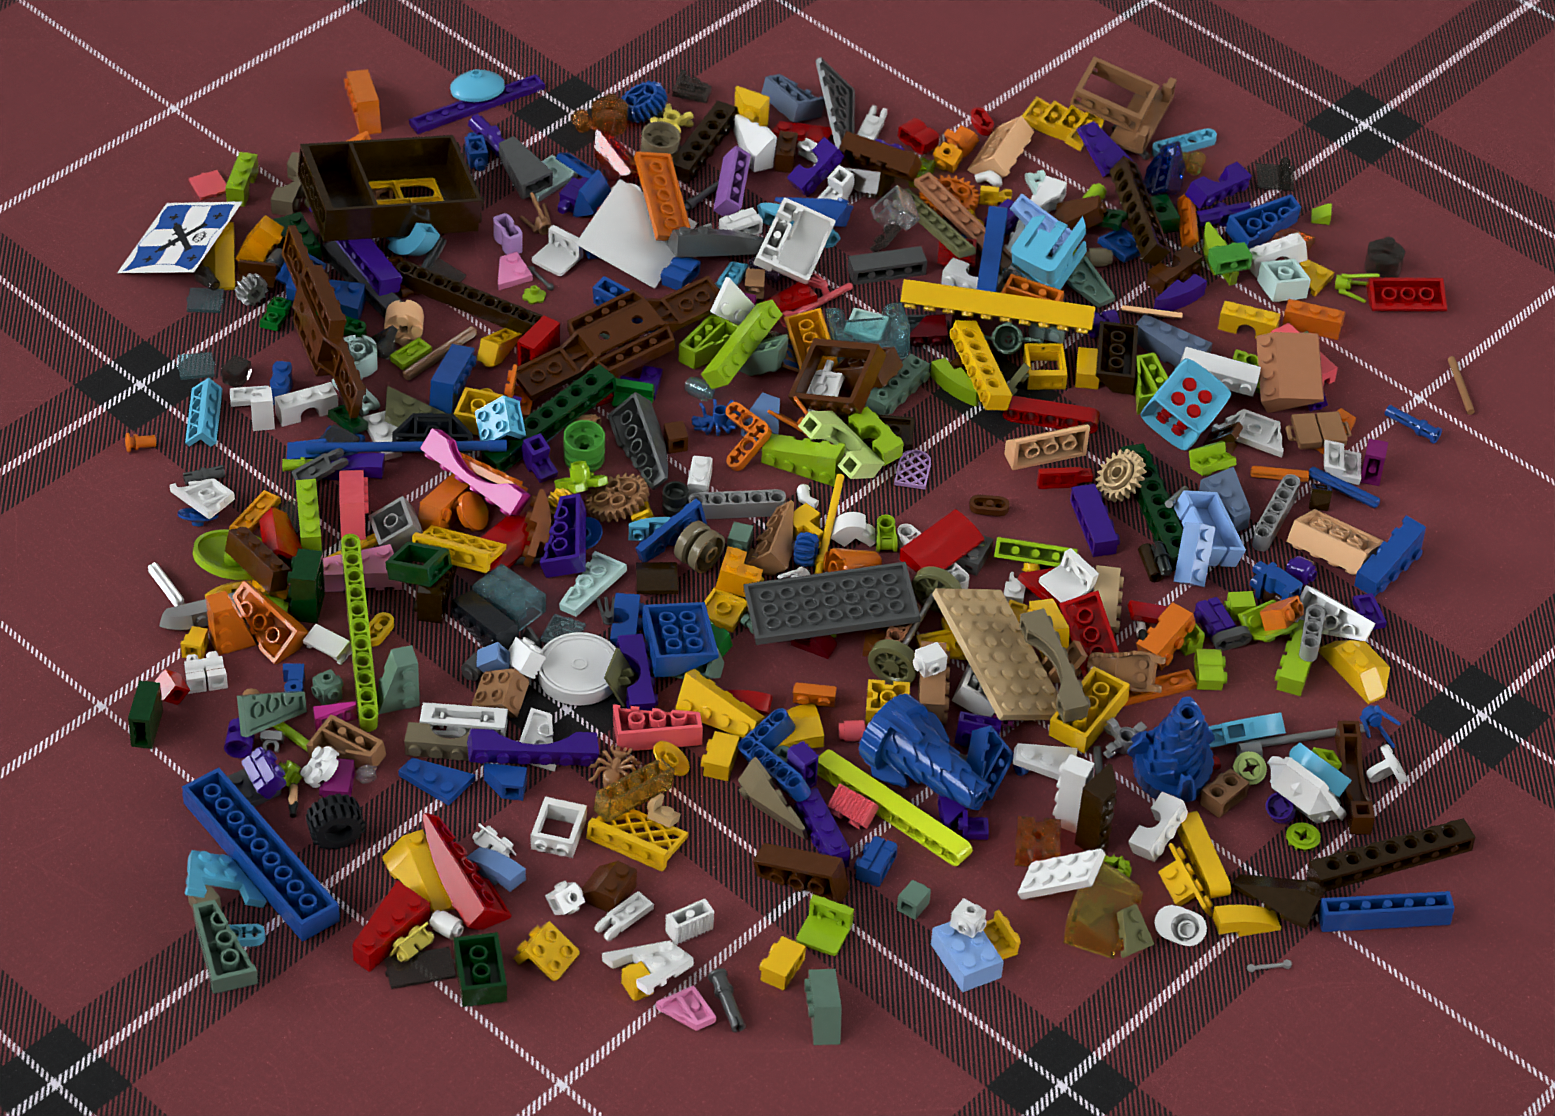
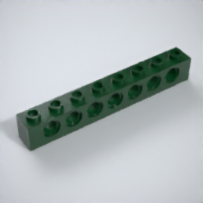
[481,364,617,472]
[1121,443,1183,572]

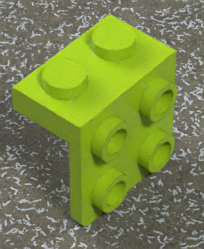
[796,894,854,956]

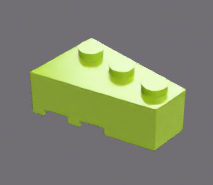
[678,313,738,369]
[1135,352,1168,415]

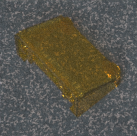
[1063,860,1144,959]

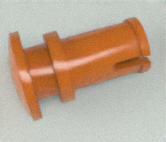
[125,433,156,453]

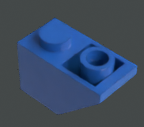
[484,763,527,801]

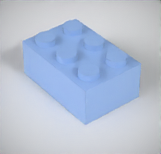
[931,921,1003,992]

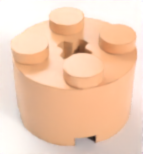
[384,300,424,346]

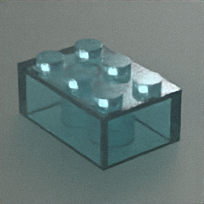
[473,564,546,632]

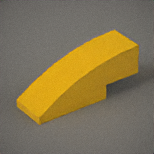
[1212,905,1281,937]

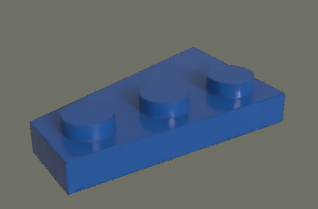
[398,758,476,806]

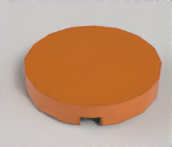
[456,491,488,532]

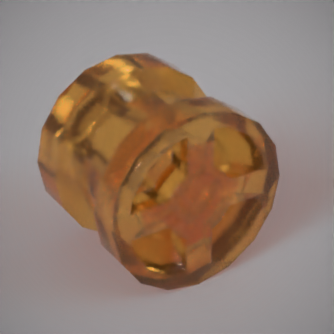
[571,109,593,132]

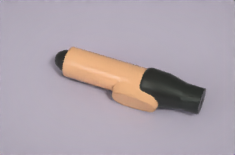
[288,783,298,818]

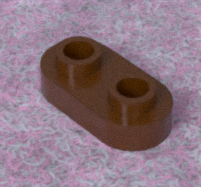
[969,495,1010,516]

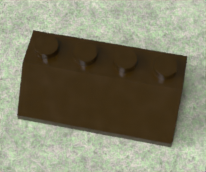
[1096,321,1138,395]
[1075,763,1117,852]

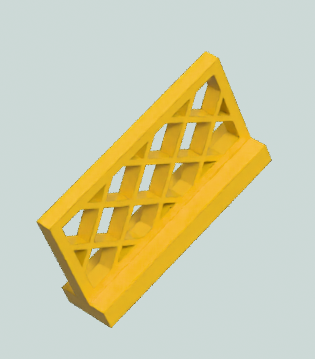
[412,525,507,573]
[586,800,688,872]

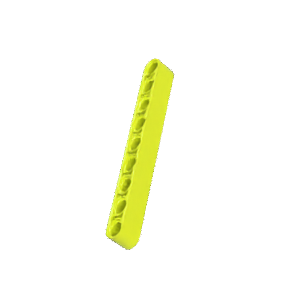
[817,749,973,866]

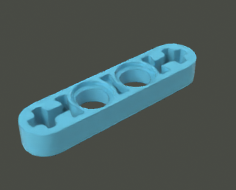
[1152,129,1217,159]

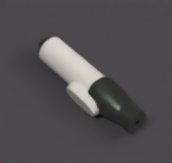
[1135,621,1147,641]

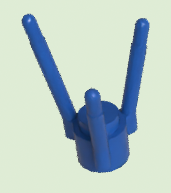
[1359,705,1401,748]

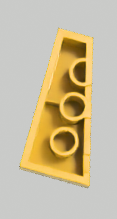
[675,669,765,738]

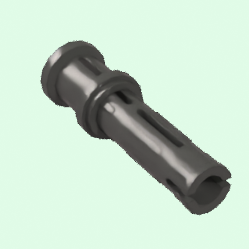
[708,968,746,1032]

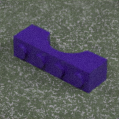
[1185,162,1252,209]
[616,634,658,711]

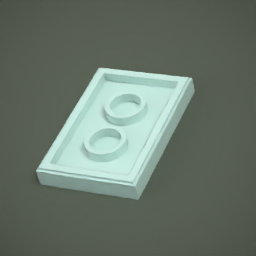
[512,155,578,202]

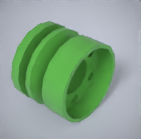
[564,420,605,472]

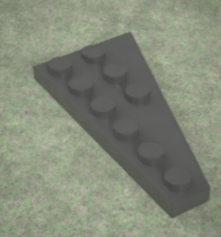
[815,57,855,161]

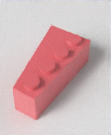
[339,470,369,540]
[613,704,703,752]

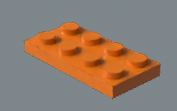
[460,452,528,492]

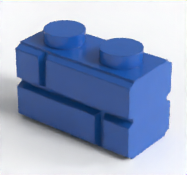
[854,836,898,887]

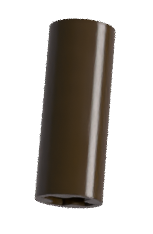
[1138,543,1164,583]

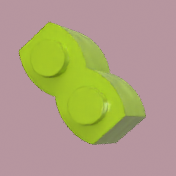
[1194,649,1227,690]

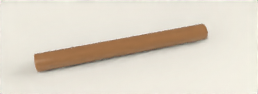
[1448,356,1475,415]

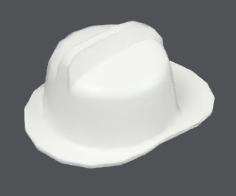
[1154,905,1207,946]

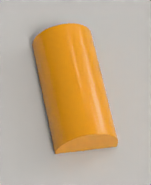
[784,308,838,371]

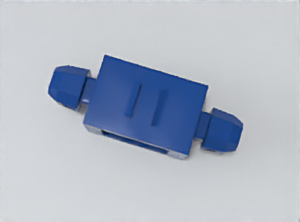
[465,132,488,171]

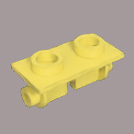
[390,922,434,962]

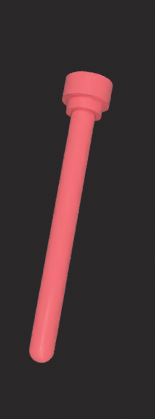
[779,283,853,328]

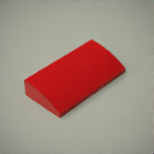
[1366,278,1447,311]
[899,509,985,572]
[481,510,530,579]
[1059,590,1119,678]

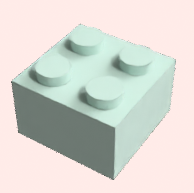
[1257,259,1311,302]

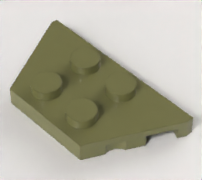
[384,386,444,427]

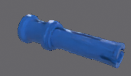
[1385,405,1442,444]

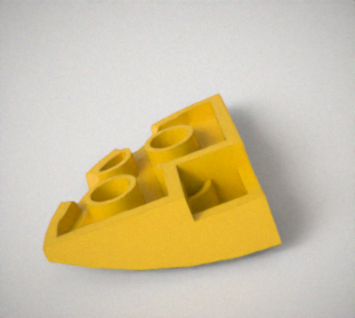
[772,704,824,752]

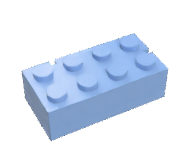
[1174,490,1246,567]

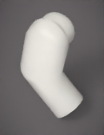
[975,170,1002,187]
[797,484,819,509]

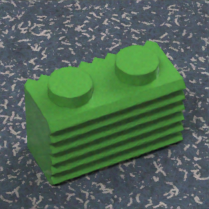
[1207,242,1253,275]

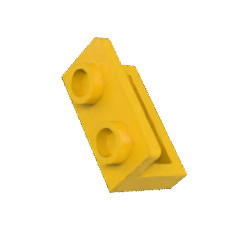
[983,910,1021,960]

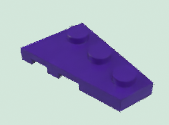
[1077,121,1133,177]

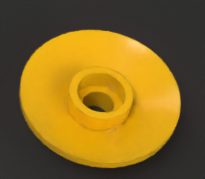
[653,741,690,776]

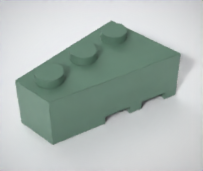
[376,645,420,714]
[804,969,842,1045]

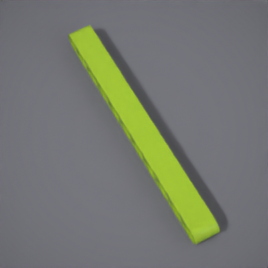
[341,534,378,732]

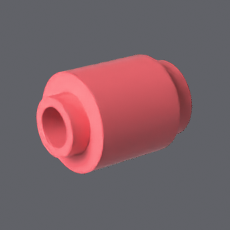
[838,720,868,742]

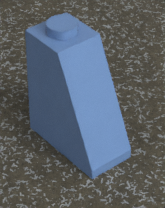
[741,392,780,441]

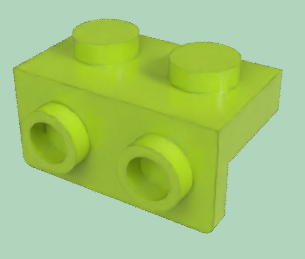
[1189,441,1237,476]

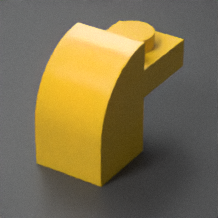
[793,503,823,548]

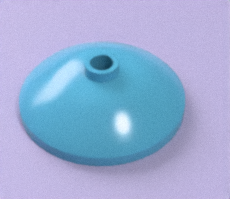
[450,69,505,102]

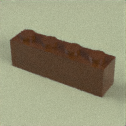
[225,527,291,593]

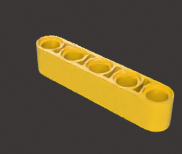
[1177,811,1231,899]

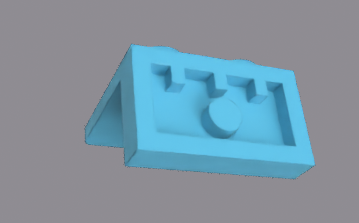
[475,395,526,441]

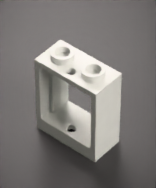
[531,797,587,858]

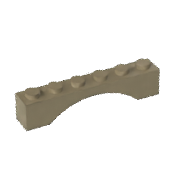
[1019,608,1091,723]

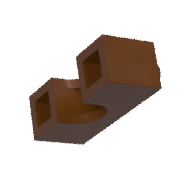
[1146,246,1203,294]

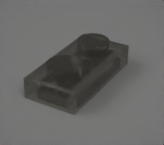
[870,221,904,253]

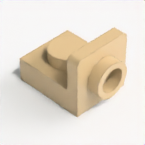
[647,793,681,828]

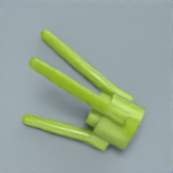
[1335,273,1380,303]

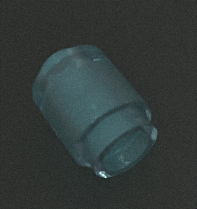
[685,377,715,402]

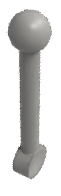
[1247,959,1292,973]

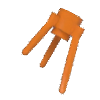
[767,396,808,436]

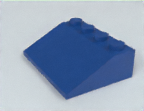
[642,602,719,677]

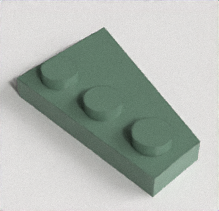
[1065,256,1115,308]

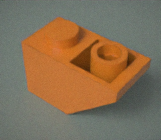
[1260,595,1304,631]

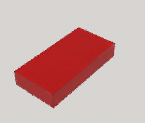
[1127,600,1167,624]

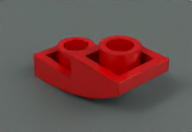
[728,690,773,715]

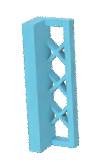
[185,378,223,447]

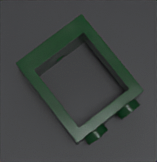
[385,541,452,587]

